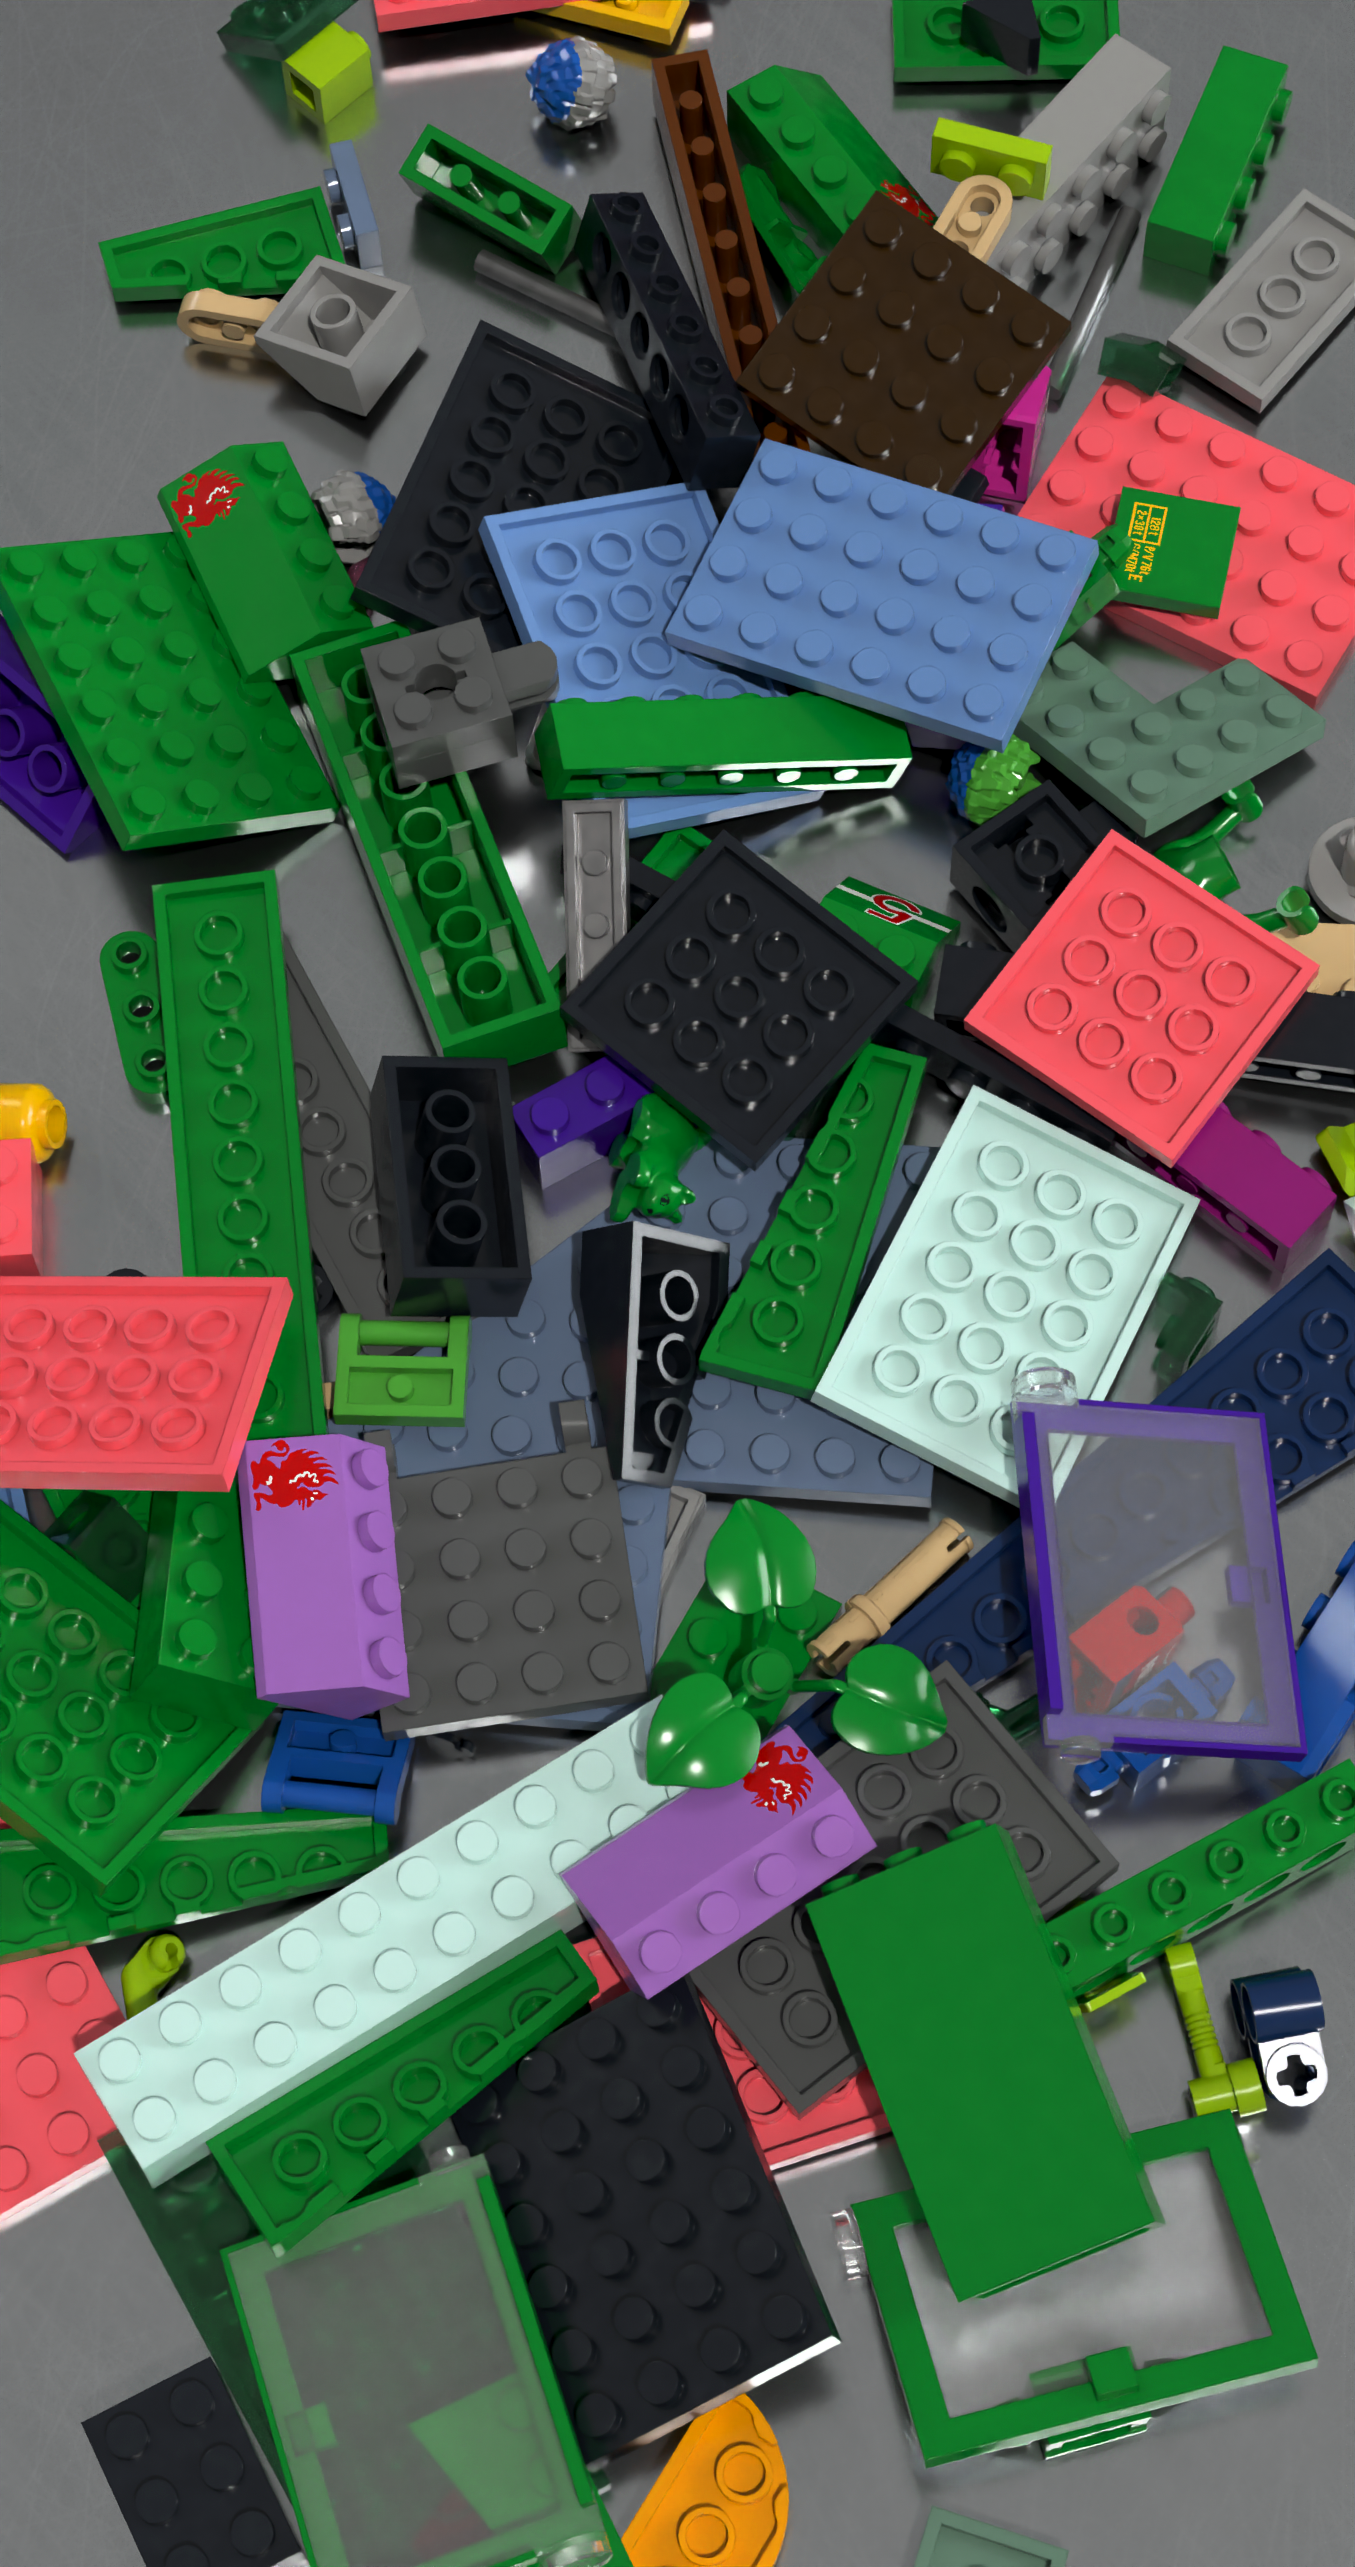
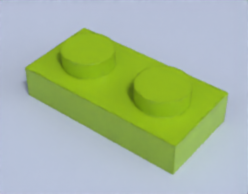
[930,117,1053,200]

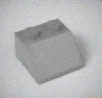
[254,255,427,417]

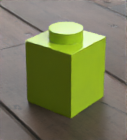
[280,18,373,125]

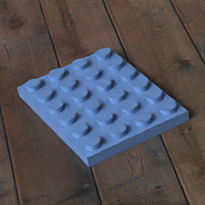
[665,438,1099,753]
[478,483,825,839]

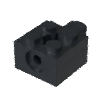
[950,779,1139,953]

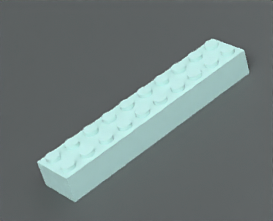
[73,1694,689,2189]

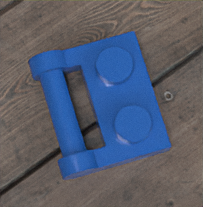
[261,1710,415,1825]

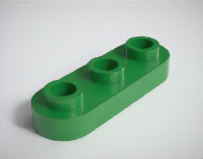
[100,931,169,1104]

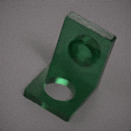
[43,1490,149,1603]

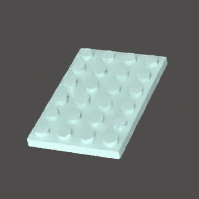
[810,1085,1201,1508]

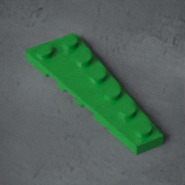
[699,1043,927,1400]

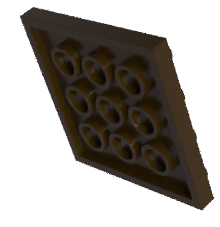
[736,190,1072,495]

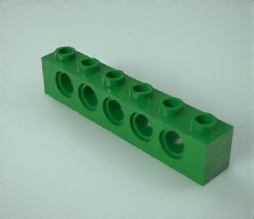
[1046,1758,1355,2000]

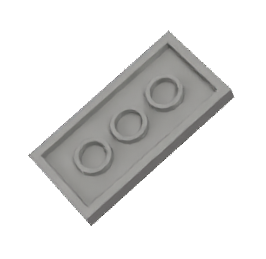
[1165,188,1355,413]

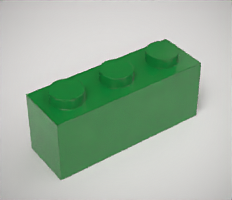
[398,123,582,275]

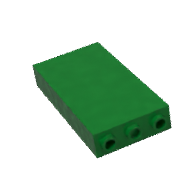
[805,1820,1167,2305]

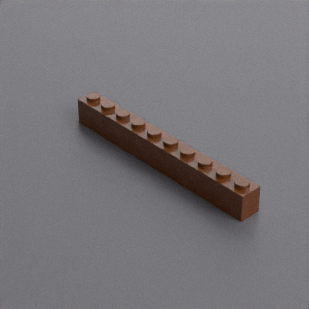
[651,49,811,468]

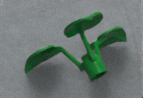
[645,1498,948,1789]

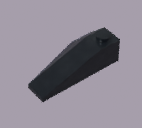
[580,1221,730,1489]

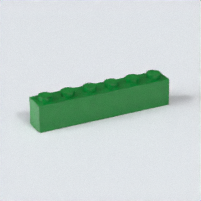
[534,691,913,800]

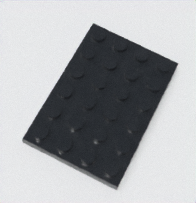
[350,319,675,653]
[451,1973,842,2472]

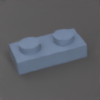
[323,139,383,270]

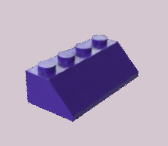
[0,614,107,854]

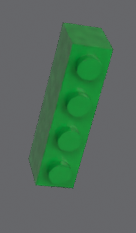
[1143,45,1293,276]

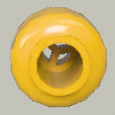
[0,1083,67,1164]

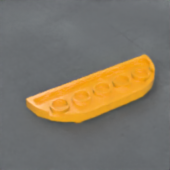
[621,2393,789,2567]

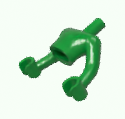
[1152,779,1319,935]

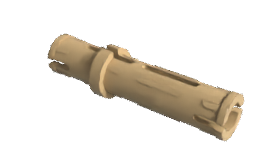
[807,1517,974,1677]

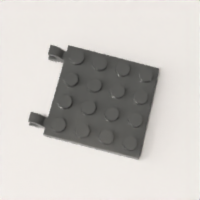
[364,1399,650,1742]

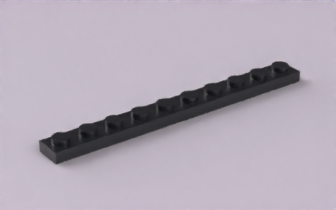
[560,845,1119,1153]

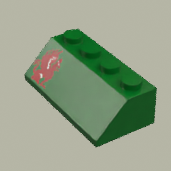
[727,65,938,256]
[157,441,374,684]

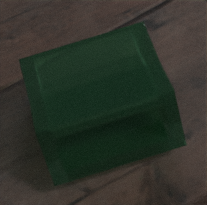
[1097,333,1187,397]

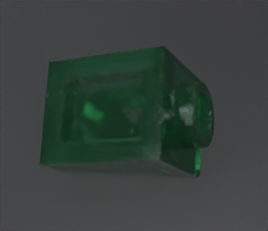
[1154,1272,1223,1383]

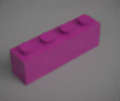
[1115,1101,1337,1274]

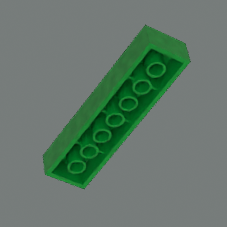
[289,621,568,1066]

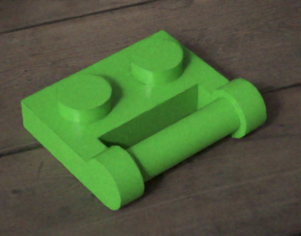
[333,1313,472,1427]

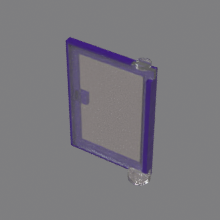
[1010,1367,1308,1765]

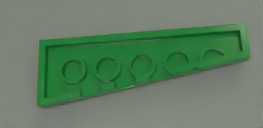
[0,1809,389,1965]
[206,1929,599,2259]

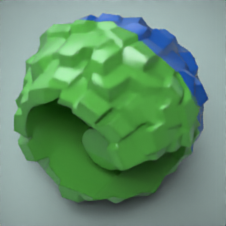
[945,734,1042,827]

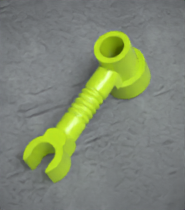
[1165,1942,1267,2118]

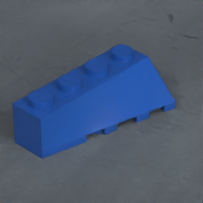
[1235,1541,1355,1791]

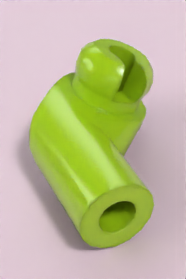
[121,1933,186,2020]

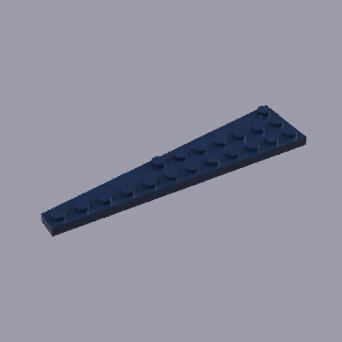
[761,1248,1355,1758]

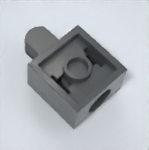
[360,617,560,789]

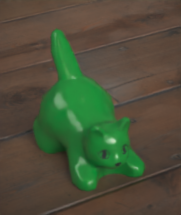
[608,1092,712,1224]

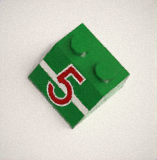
[820,876,961,1011]

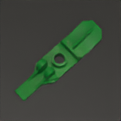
[739,164,828,295]

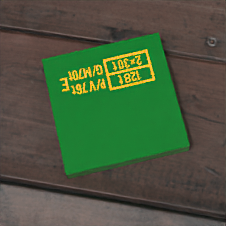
[1109,486,1241,619]

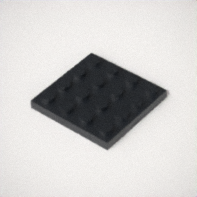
[560,829,918,1171]

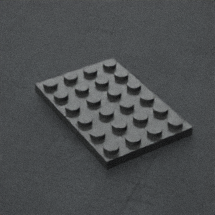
[689,1660,1120,2120]

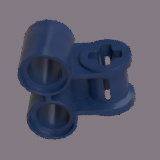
[1230,1966,1328,2106]

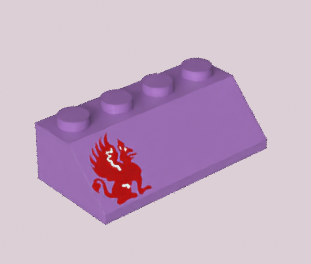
[237,1434,410,1720]
[559,1725,877,2000]

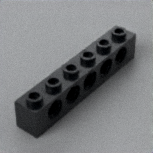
[573,192,761,491]

